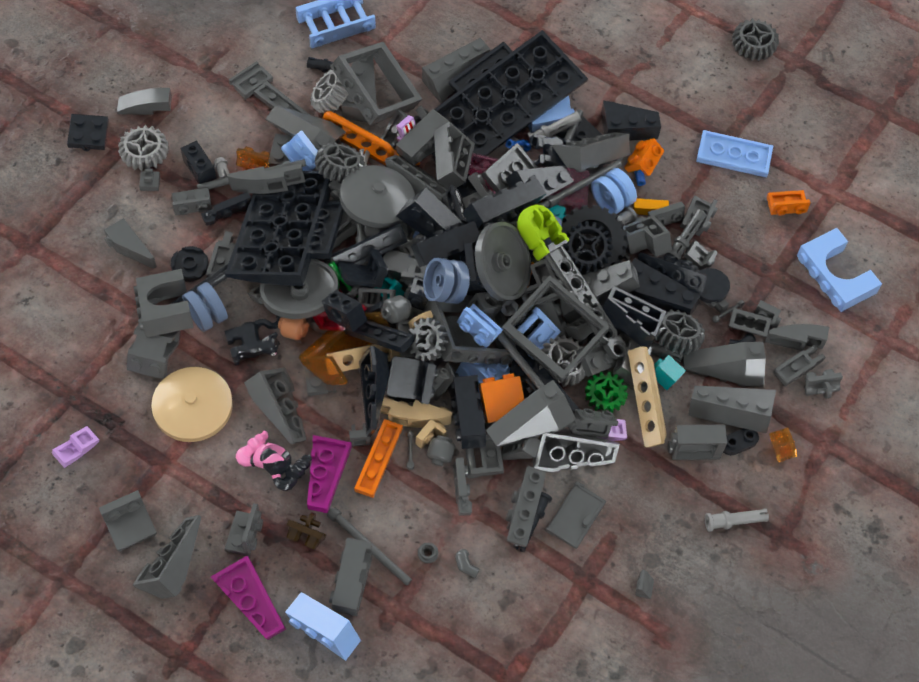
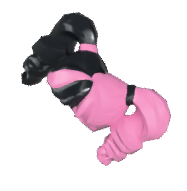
[236,431,312,491]

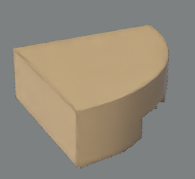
[408,310,433,329]

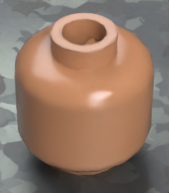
[278,317,309,340]

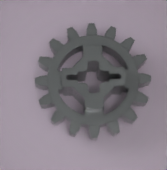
[409,318,449,361]

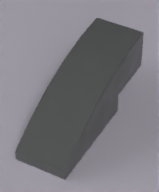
[117,88,172,115]
[765,324,829,351]

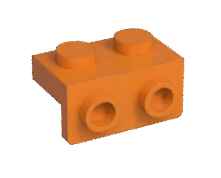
[624,138,664,176]
[767,190,811,215]

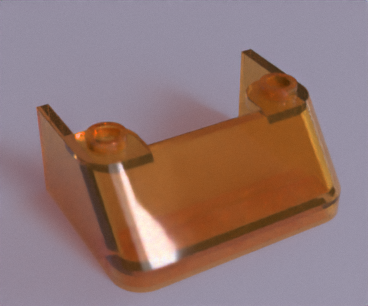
[299,312,391,385]

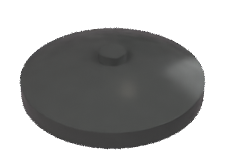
[339,165,415,228]
[475,222,531,301]
[260,259,339,319]

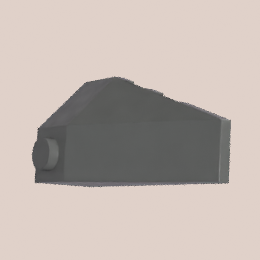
[682,342,766,387]
[486,380,576,447]
[533,428,620,472]

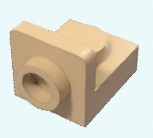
[416,419,447,449]

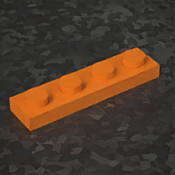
[354,419,403,498]

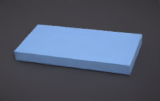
[696,130,773,178]

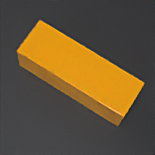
[633,198,669,215]

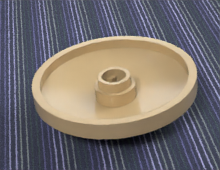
[152,367,233,442]

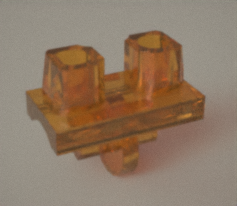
[236,146,270,170]

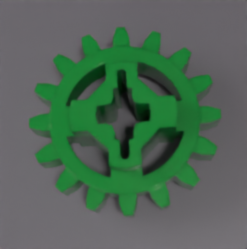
[585,372,628,413]

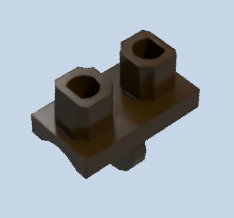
[287,512,327,549]

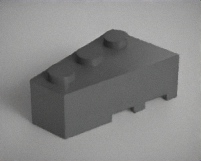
[396,109,449,166]
[434,121,475,190]
[329,538,373,616]

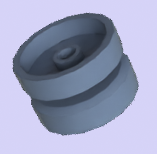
[423,258,470,304]
[182,282,228,332]

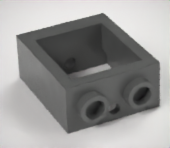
[668,425,727,460]

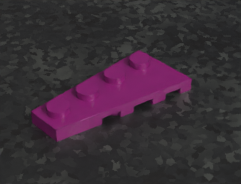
[307,435,352,513]
[211,556,286,640]

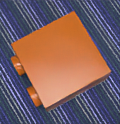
[478,373,524,423]

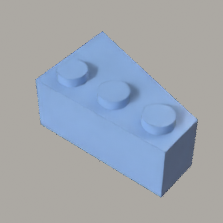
[285,592,361,661]

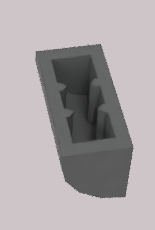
[728,308,772,338]

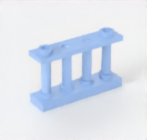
[296,0,376,49]

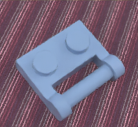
[517,307,561,359]

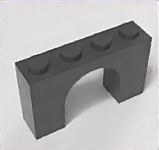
[133,269,194,338]

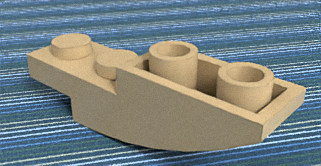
[381,395,453,428]

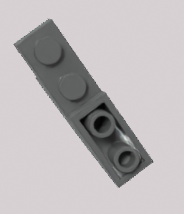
[227,163,305,194]

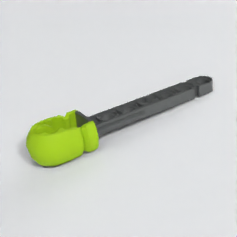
[517,205,627,360]

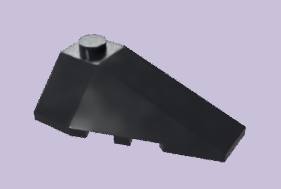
[359,346,391,437]

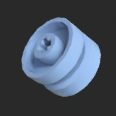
[591,168,637,215]

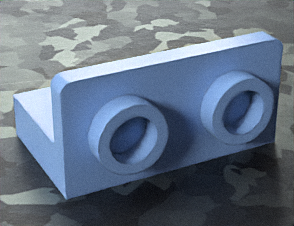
[281,131,317,171]

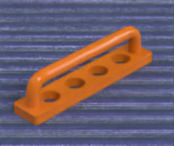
[322,111,401,166]

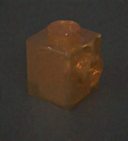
[769,427,797,462]

